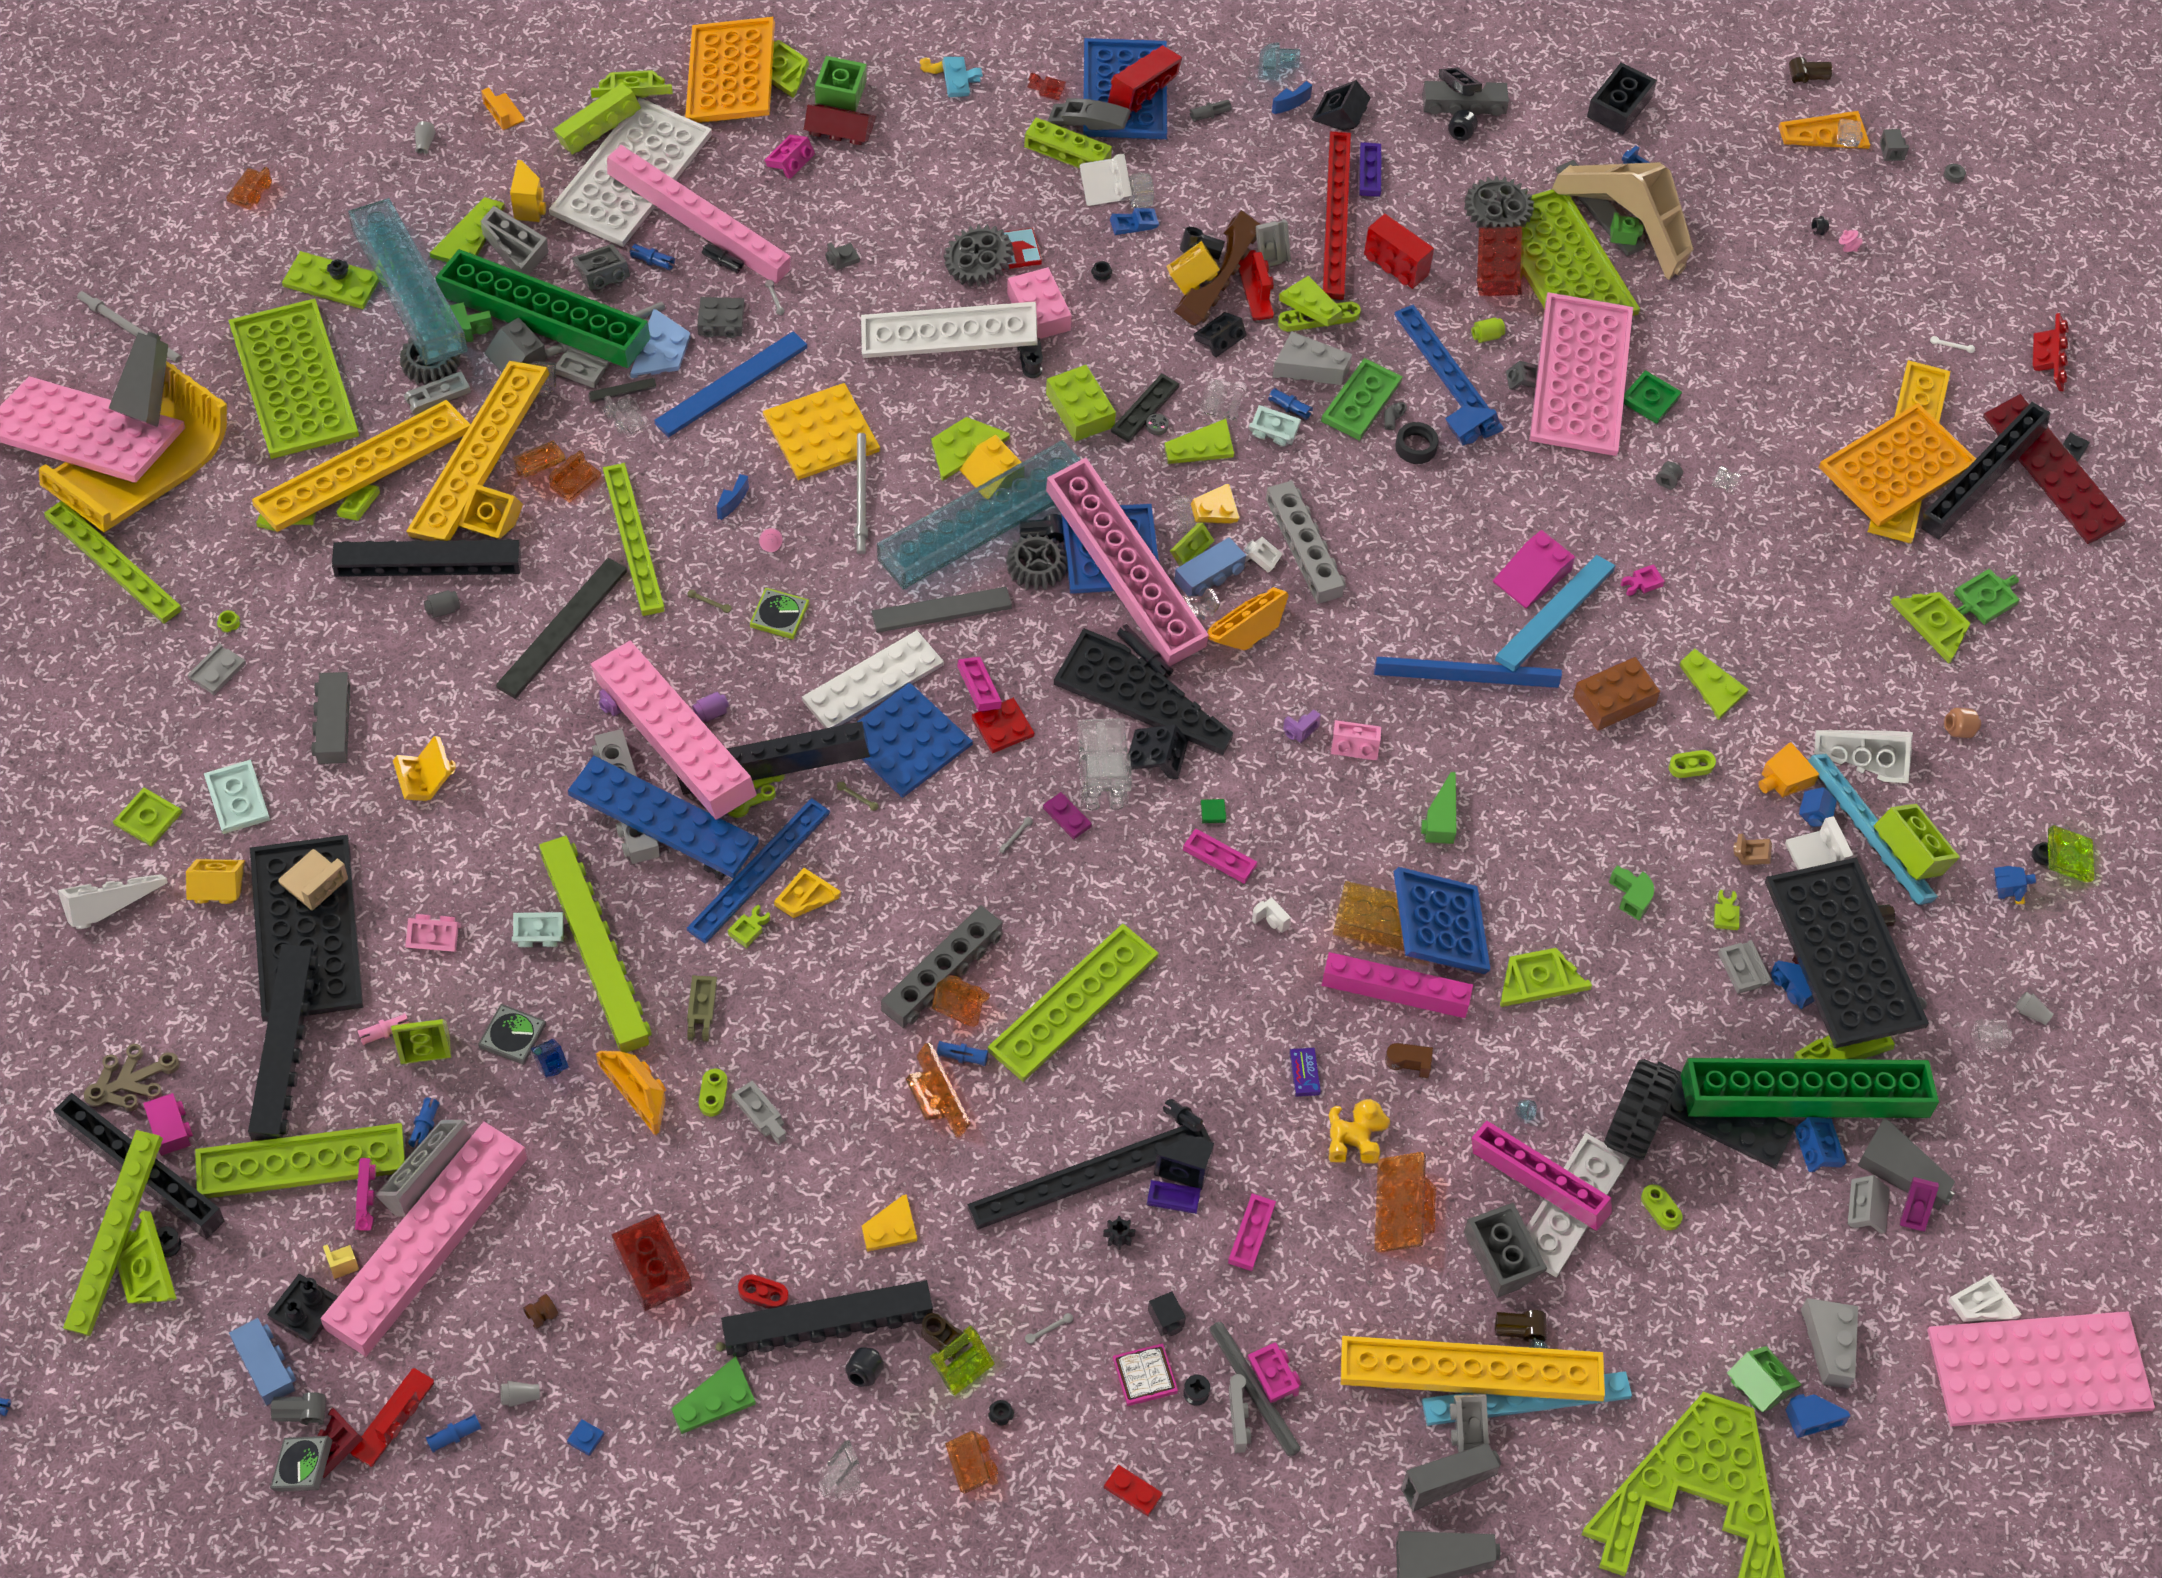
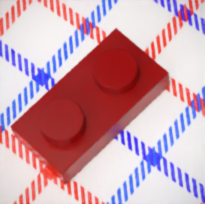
[1104,1464,1163,1516]

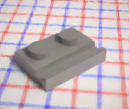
[1256,219,1291,267]
[554,346,609,388]
[188,643,246,695]
[1718,940,1772,994]

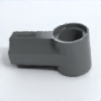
[271,1392,327,1425]

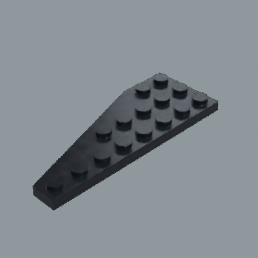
[1053,628,1233,755]

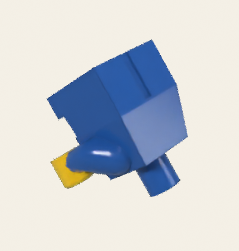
[1994,866,2036,904]

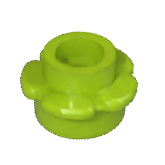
[217,610,240,632]

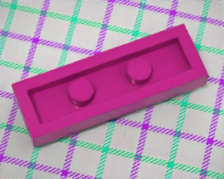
[957,657,1002,711]
[1183,828,1257,884]
[1228,1193,1276,1271]

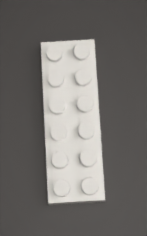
[802,630,944,728]
[1526,1133,1630,1278]

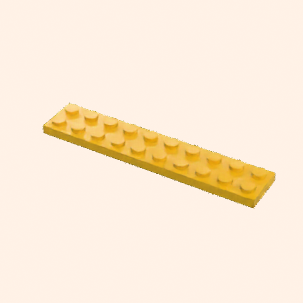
[1867,360,1951,544]
[406,361,550,541]
[252,400,471,532]
[1340,1336,1605,1402]

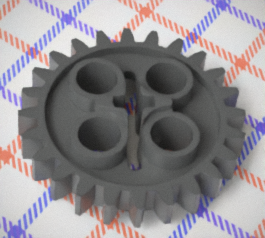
[1464,176,1534,235]
[944,224,1014,286]

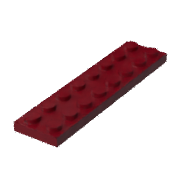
[1983,394,2126,544]

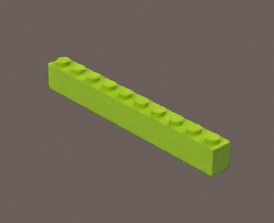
[539,835,652,1053]

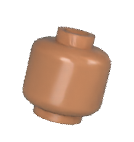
[1944,708,1981,738]

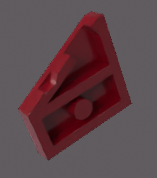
[317,1407,363,1478]

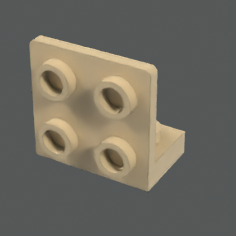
[278,849,348,910]

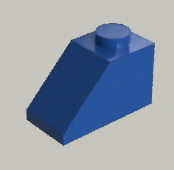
[1785,1394,1850,1438]

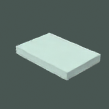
[204,760,270,834]

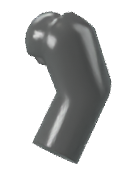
[1384,402,1407,430]

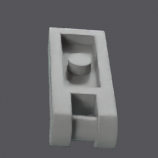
[404,371,471,415]
[1229,1374,1251,1453]

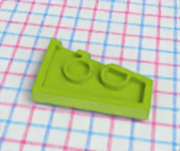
[1164,419,1234,464]

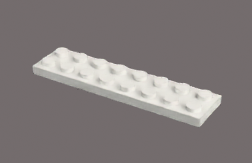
[861,302,1038,358]

